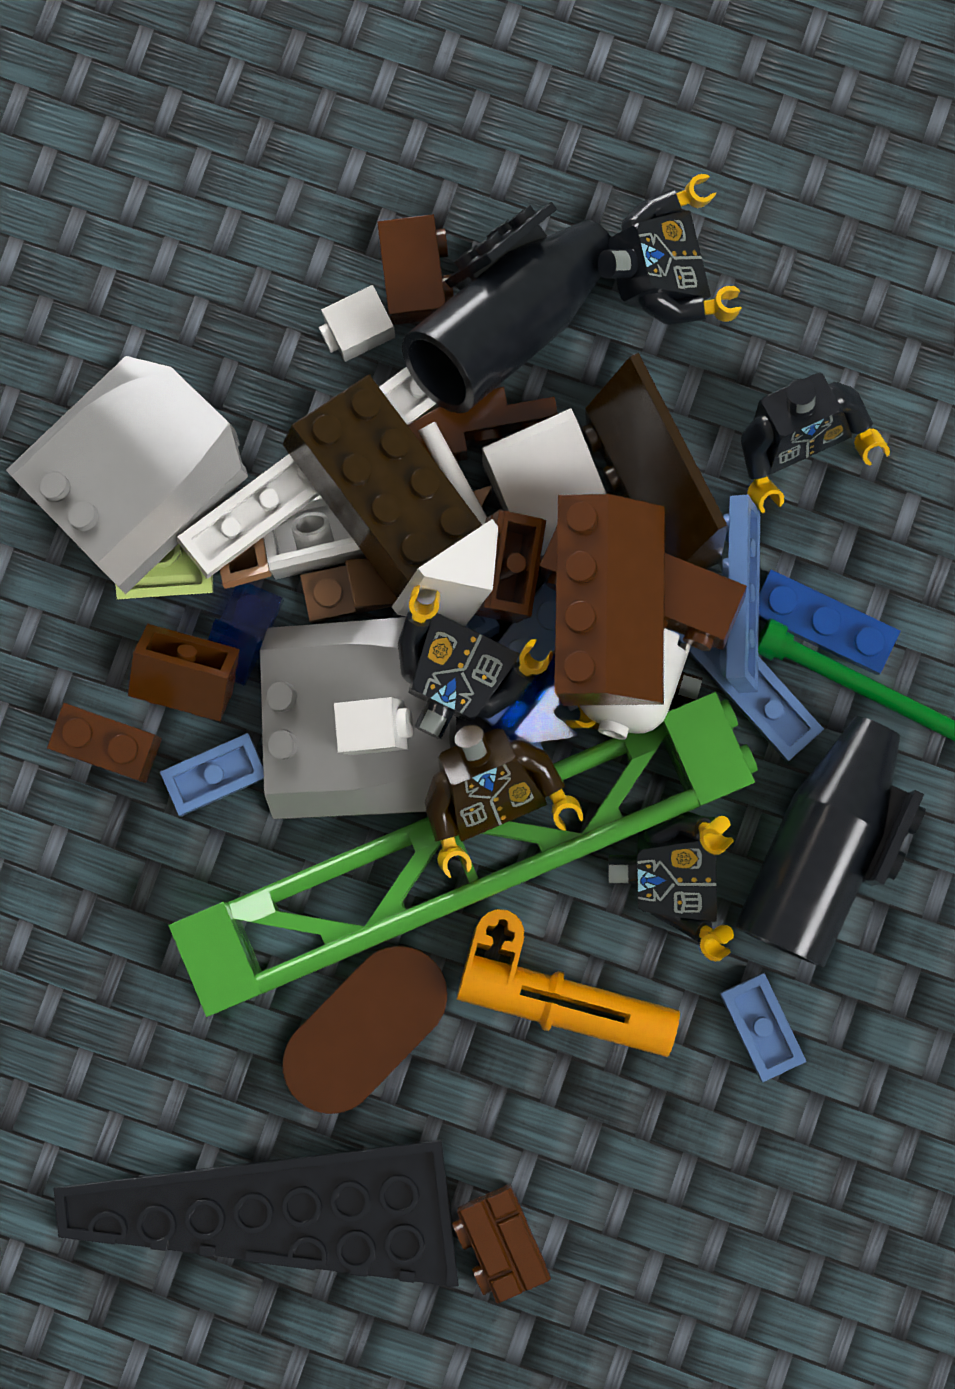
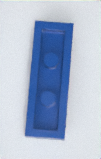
[759,570,901,676]

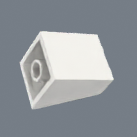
[482,408,606,563]

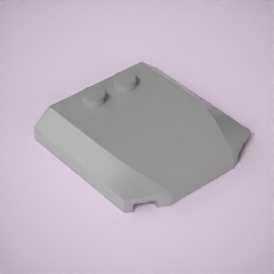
[6,356,248,594]
[260,617,456,819]

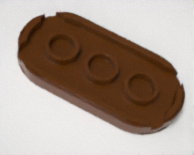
[283,946,447,1114]

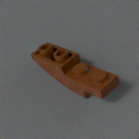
[408,386,558,466]

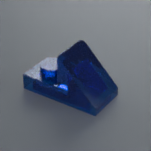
[208,583,284,686]
[491,653,577,743]

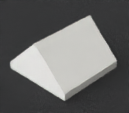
[264,495,367,580]
[392,519,498,626]

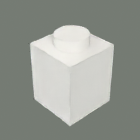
[318,285,395,362]
[334,697,413,755]

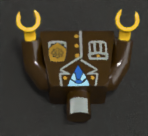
[425,725,583,878]

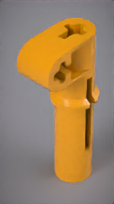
[456,909,680,1057]

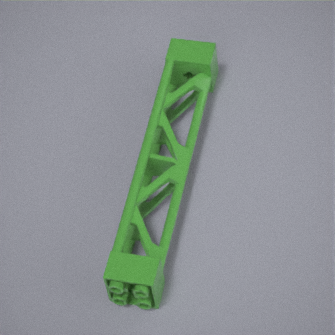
[168,692,758,1017]

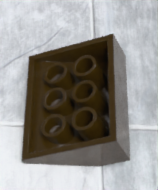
[581,352,728,569]

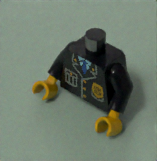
[598,174,742,325]
[741,373,890,513]
[398,585,553,739]
[609,812,734,962]

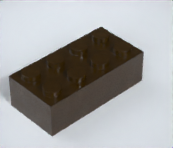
[282,374,482,599]

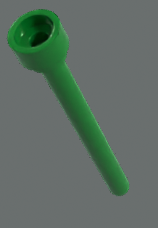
[758,618,955,742]

